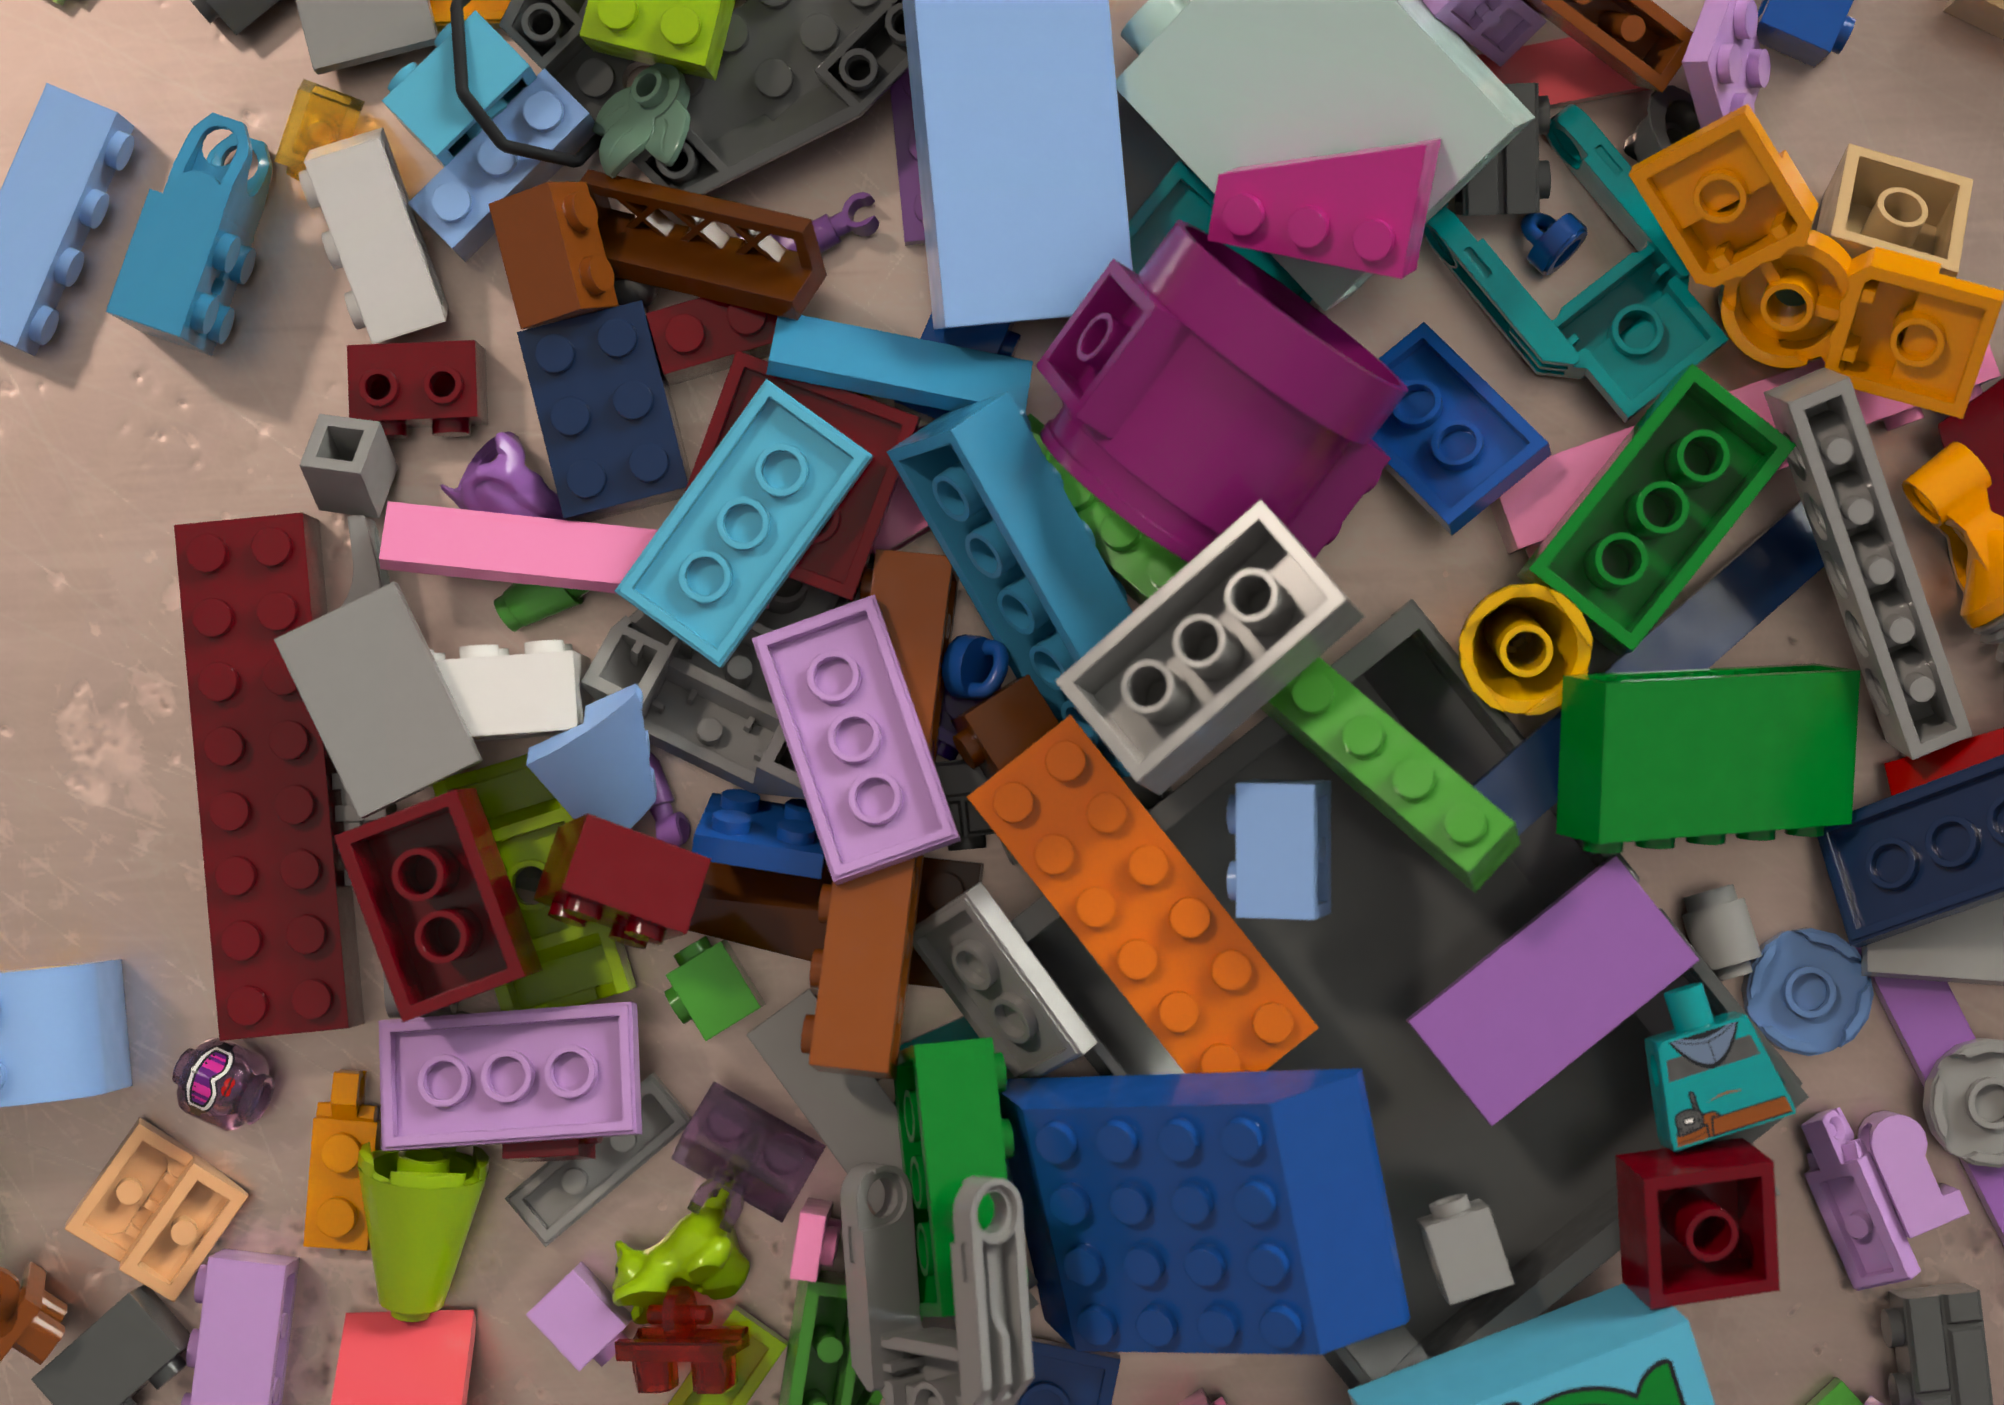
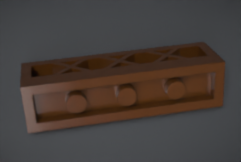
[579,169,827,320]

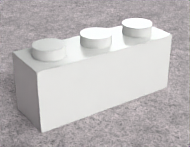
[299,127,449,344]

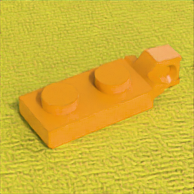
[303,1069,381,1251]

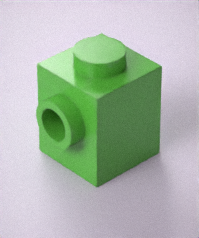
[664,936,766,1041]

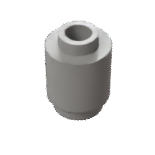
[1682,884,1762,981]

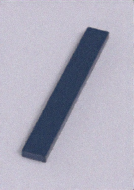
[1471,499,1824,836]

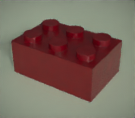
[334,788,543,1023]

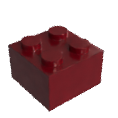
[533,813,711,949]
[1615,1137,1780,1309]

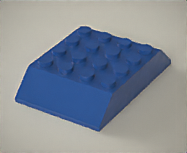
[998,1068,1410,1355]

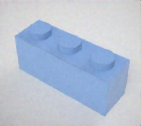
[407,68,595,262]

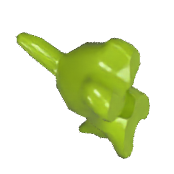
[612,1160,750,1325]

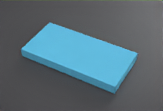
[614,379,874,668]

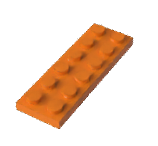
[967,715,1319,1074]

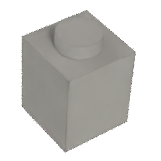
[299,414,398,518]

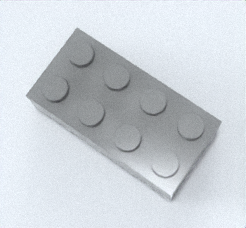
[1055,500,1365,795]

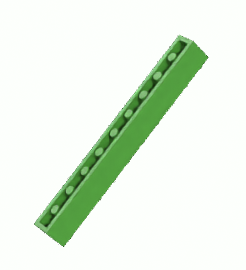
[1027,413,1521,893]

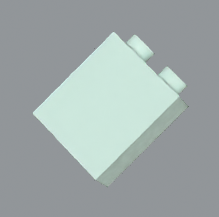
[1116,0,1536,311]

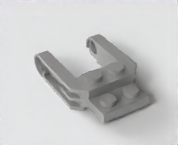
[840,1162,1034,1405]

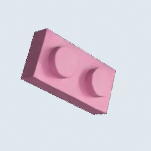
[790,1197,842,1283]

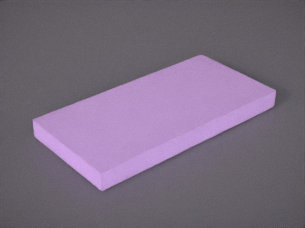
[752,595,961,885]
[379,1002,642,1152]

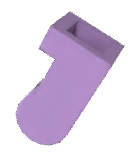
[1857,1110,1970,1239]

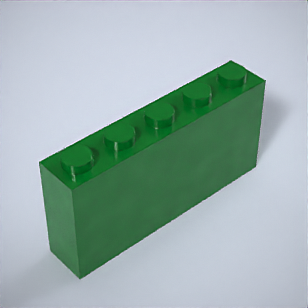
[1556,663,1860,854]

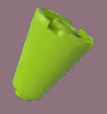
[358,1142,490,1322]

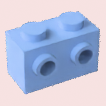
[1226,779,1331,920]

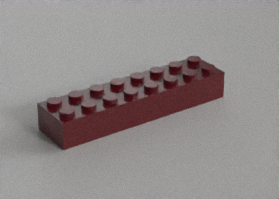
[174,512,365,1041]

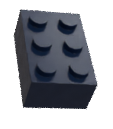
[517,300,691,522]

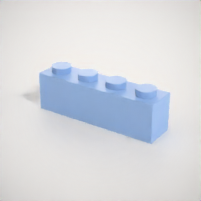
[0,83,135,356]

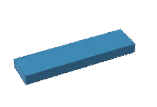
[766,315,1033,413]

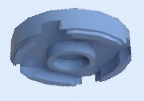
[1741,928,1874,1056]

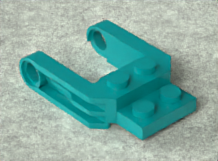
[1423,104,1729,423]

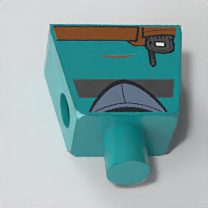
[1645,982,1796,1152]

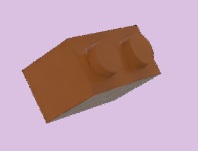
[488,182,619,329]

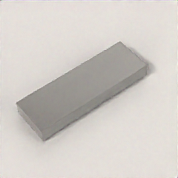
[505,1072,695,1247]

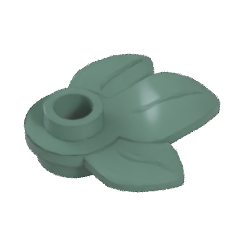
[592,63,691,179]

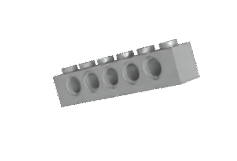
[1763,367,1973,760]

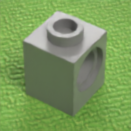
[1416,1193,1514,1305]

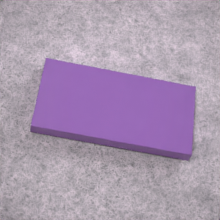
[1406,855,1699,1126]

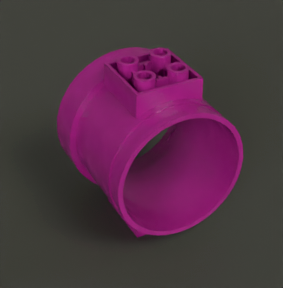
[1036,220,1408,563]

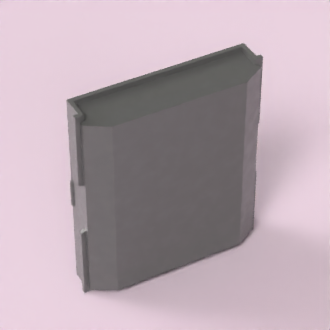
[1009,599,1809,1389]

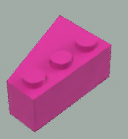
[1207,138,1441,279]

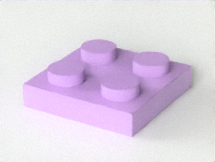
[1682,0,1771,128]

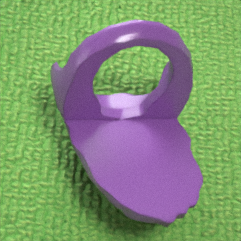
[440,431,565,520]

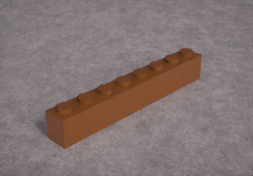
[801,549,959,1080]

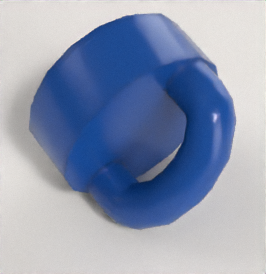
[1520,212,1587,275]
[942,634,1010,701]

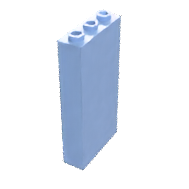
[902,0,1133,330]

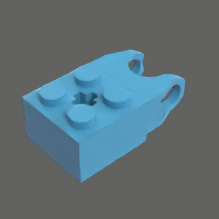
[106,112,273,356]

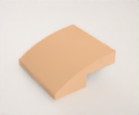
[65,1117,248,1302]

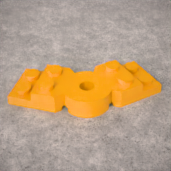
[1628,103,2004,419]

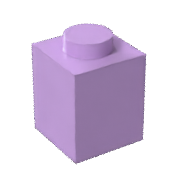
[526,1261,632,1371]

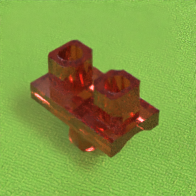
[615,1286,750,1394]

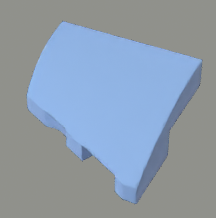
[526,683,657,829]

